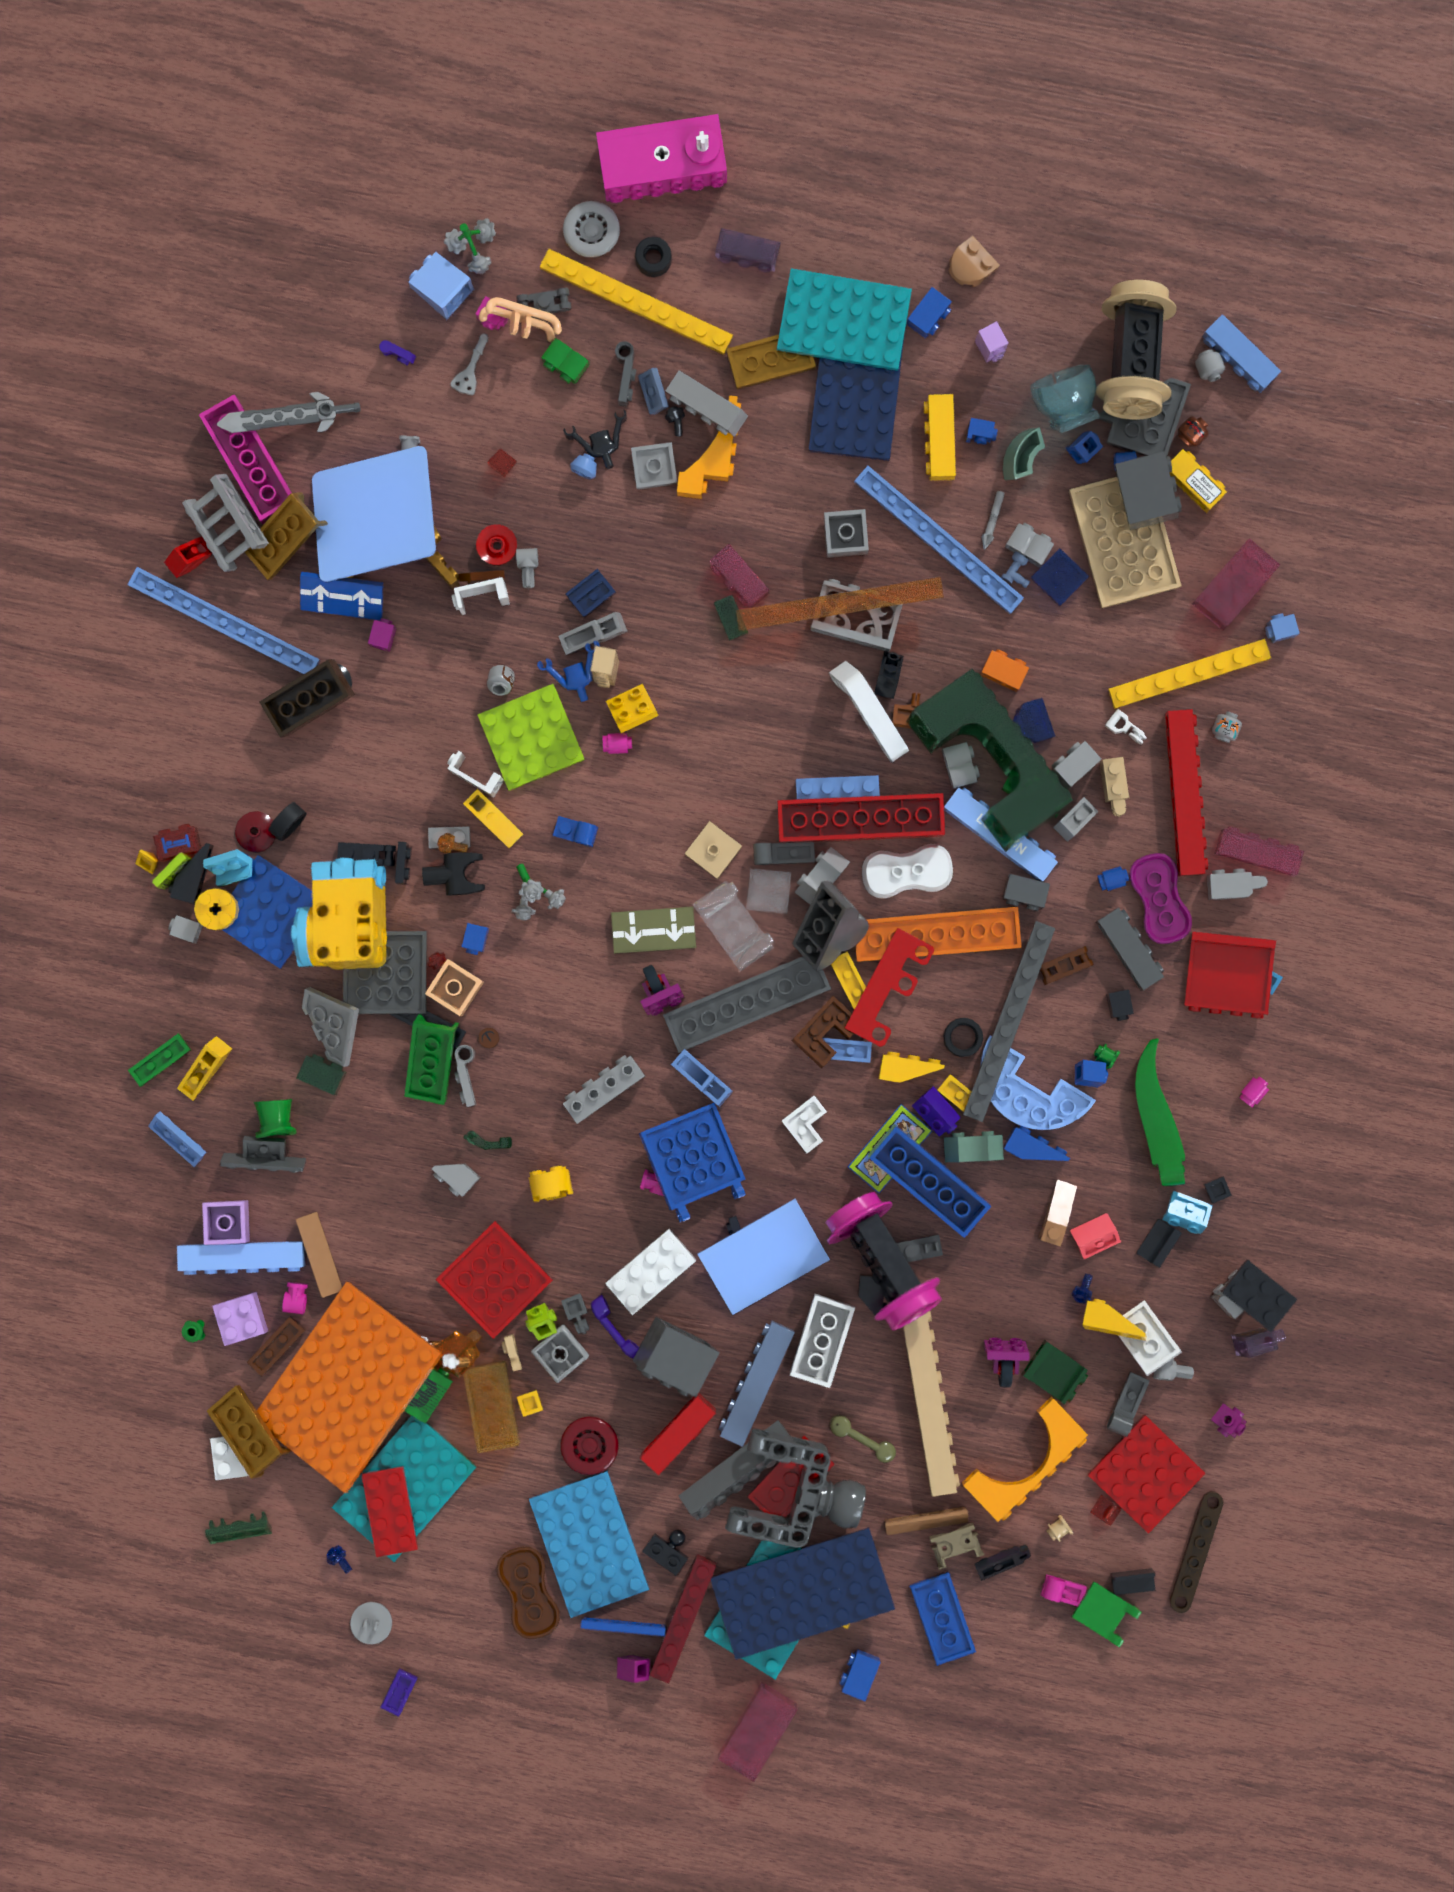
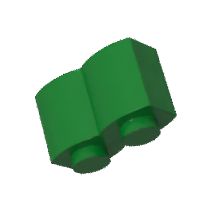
[541,338,590,384]

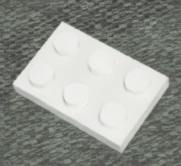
[1119,1300,1182,1376]

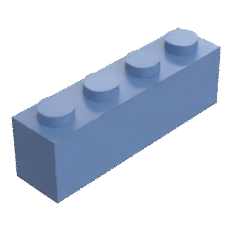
[1202,314,1281,393]
[795,775,880,800]

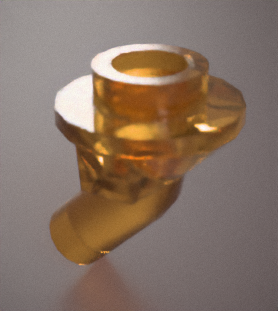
[437,833,468,853]

